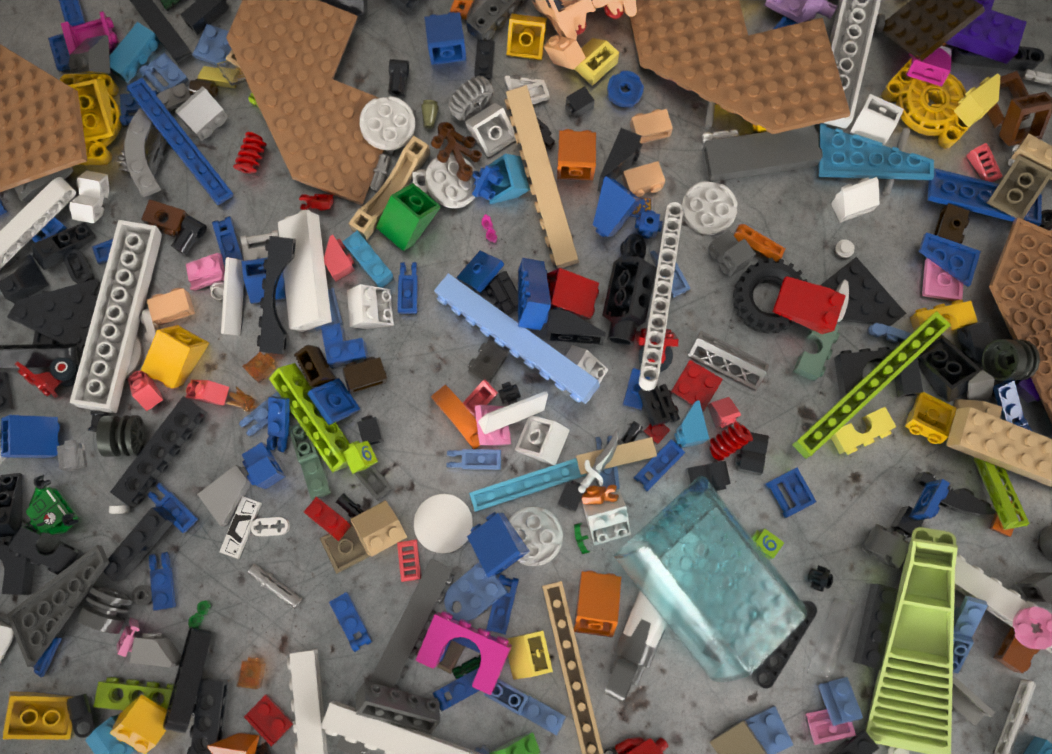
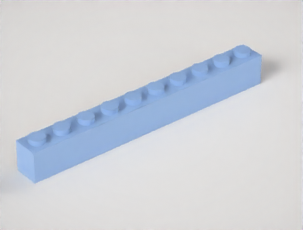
[434,273,600,404]

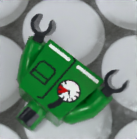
[26,475,79,535]

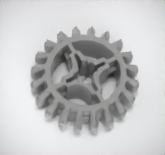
[448,76,494,121]

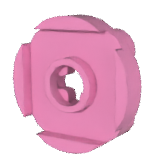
[1013,607,1052,649]

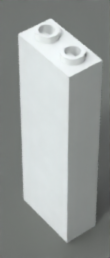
[278,210,332,332]

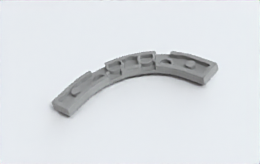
[125,83,191,198]

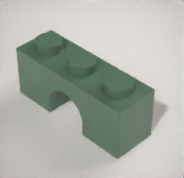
[793,325,840,381]

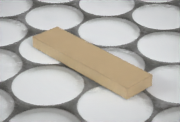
[576,437,657,475]

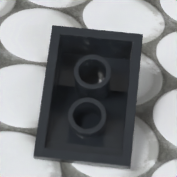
[597,128,643,192]
[546,307,606,345]
[918,334,982,403]

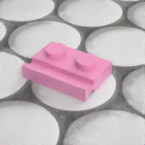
[186,253,225,291]
[117,617,140,657]
[806,709,856,745]

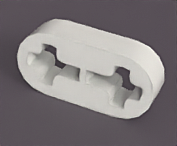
[251,517,290,537]

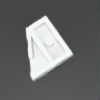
[504,76,550,104]

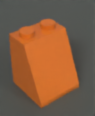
[557,129,596,181]
[574,570,621,637]

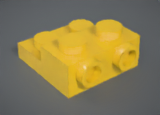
[905,392,956,444]

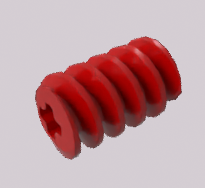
[233,132,267,174]
[710,422,753,461]

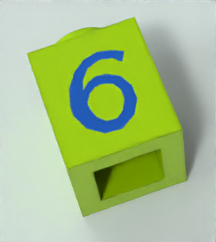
[343,440,378,474]
[750,528,784,559]

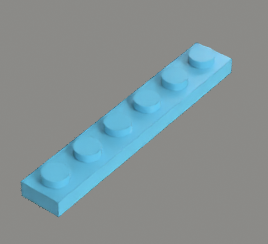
[469,458,587,512]

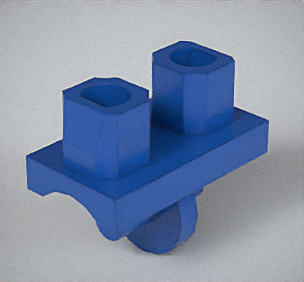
[472,165,504,200]

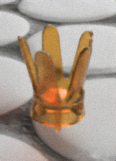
[226,386,256,412]

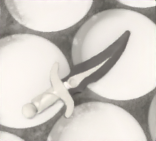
[578,429,619,493]

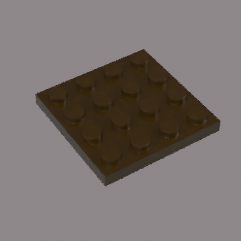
[882,0,985,62]

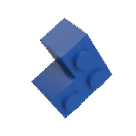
[321,323,368,368]
[242,442,286,489]

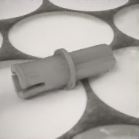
[370,154,391,191]

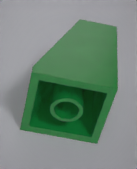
[376,183,441,251]

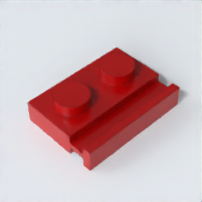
[244,694,293,747]

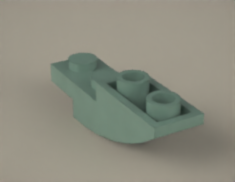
[289,423,331,500]

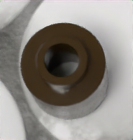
[189,79,218,98]

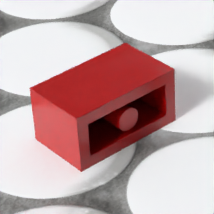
[304,497,351,541]

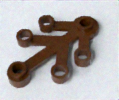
[431,122,482,181]

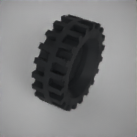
[733,258,808,334]

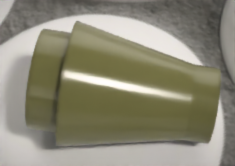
[421,100,439,129]

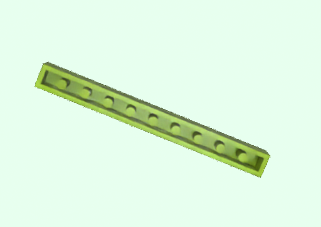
[792,311,951,459]

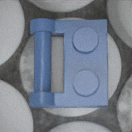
[139,52,189,93]

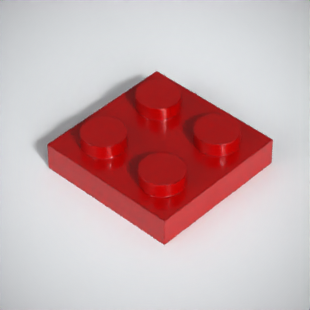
[671,360,723,412]

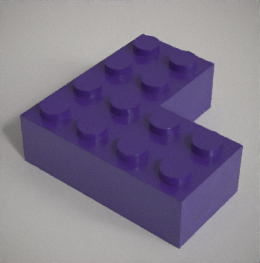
[946,0,1027,64]

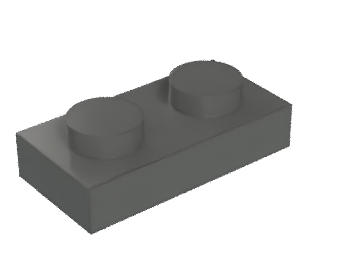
[354,465,393,501]

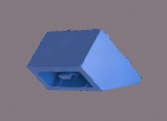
[241,258,286,304]

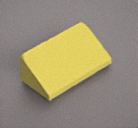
[197,66,239,89]

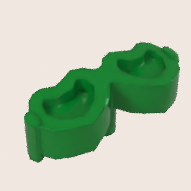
[574,523,590,554]
[188,600,211,629]

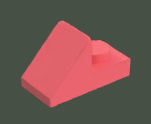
[463,379,498,418]

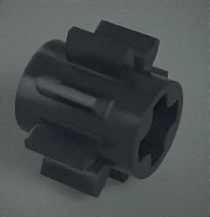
[498,381,521,405]
[808,565,833,592]

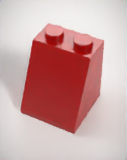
[547,268,599,320]

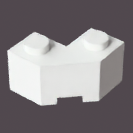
[69,171,110,223]

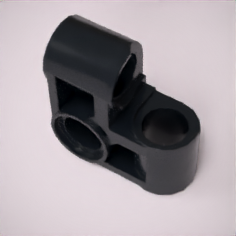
[66,693,94,738]

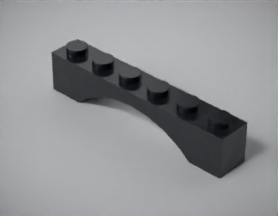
[257,236,296,354]

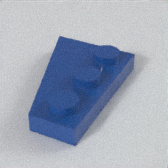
[919,232,981,287]

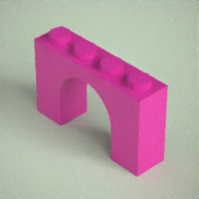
[415,611,512,695]

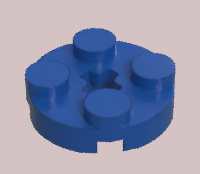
[607,71,644,108]

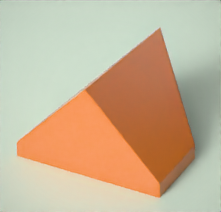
[207,733,260,754]

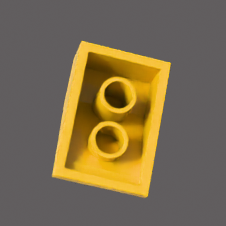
[68,79,114,142]
[2,691,75,739]

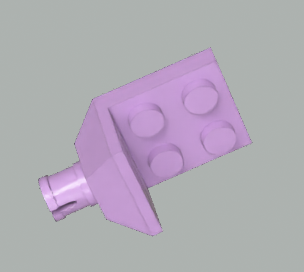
[764,0,837,23]

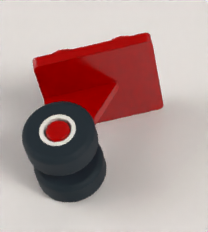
[15,357,79,399]

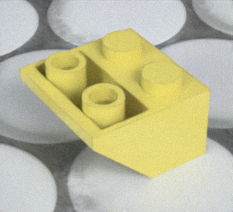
[574,38,619,86]
[954,74,1000,128]
[506,630,553,680]

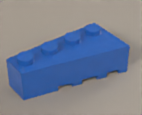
[518,257,551,331]

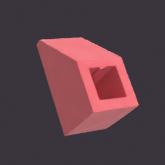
[324,235,355,282]
[128,370,163,411]
[186,380,229,406]
[708,397,741,429]

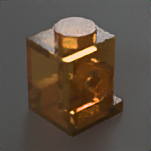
[242,352,276,383]
[236,657,266,689]

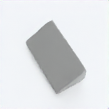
[967,370,994,401]

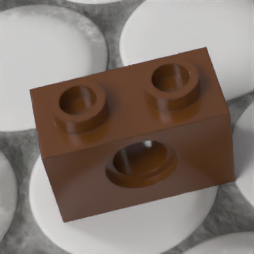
[141,199,189,237]

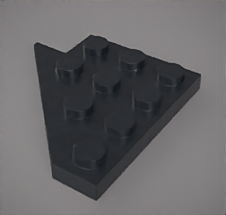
[820,257,907,326]
[7,279,100,353]

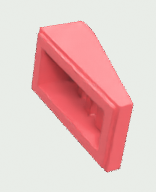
[966,143,1003,182]
[397,539,422,582]

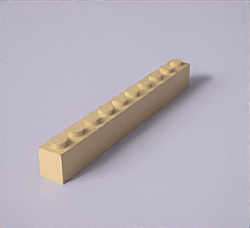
[504,85,579,268]
[542,581,604,754]

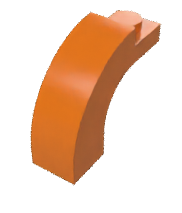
[430,384,480,449]

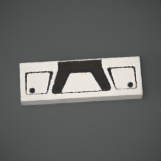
[219,496,262,559]

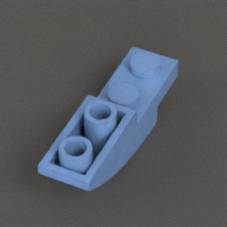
[953,596,988,674]
[484,679,567,736]

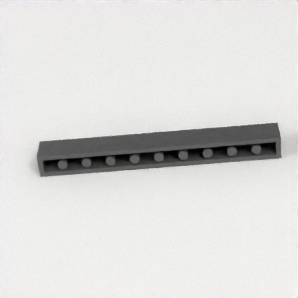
[336,559,455,754]

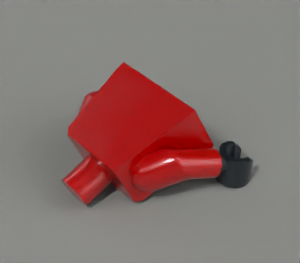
[604,737,669,754]

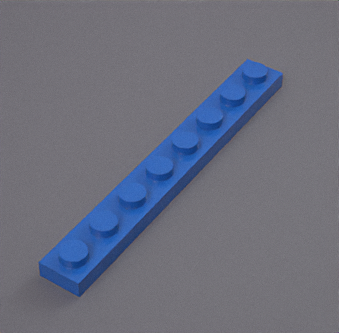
[126,78,233,206]

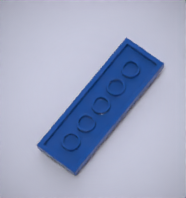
[927,168,1042,226]

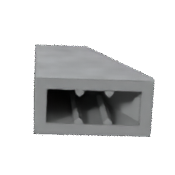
[197,465,251,527]

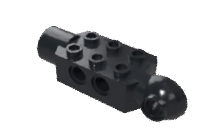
[602,233,657,345]

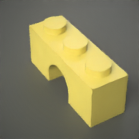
[831,407,896,455]

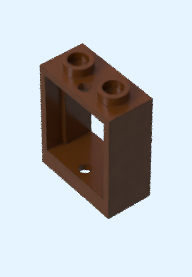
[987,71,1031,128]
[999,92,1052,146]

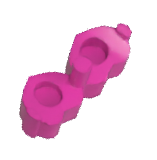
[482,214,498,243]

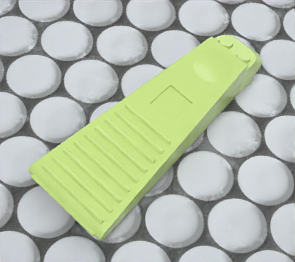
[865,527,958,754]

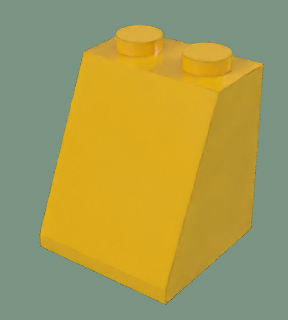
[141,325,209,389]

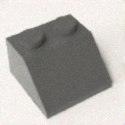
[69,35,110,74]

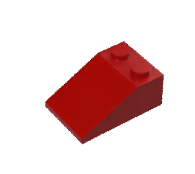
[773,276,846,334]

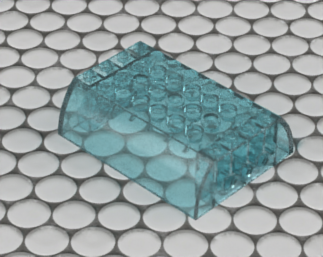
[613,476,807,682]

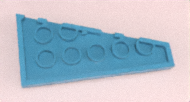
[818,123,934,180]

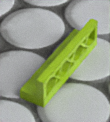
[974,457,1030,530]

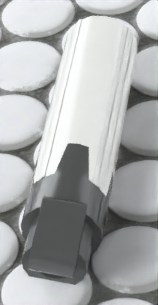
[604,524,702,703]

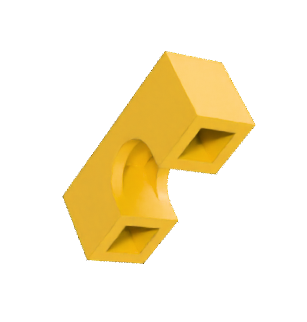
[909,300,978,331]

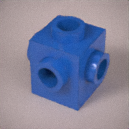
[635,210,663,239]

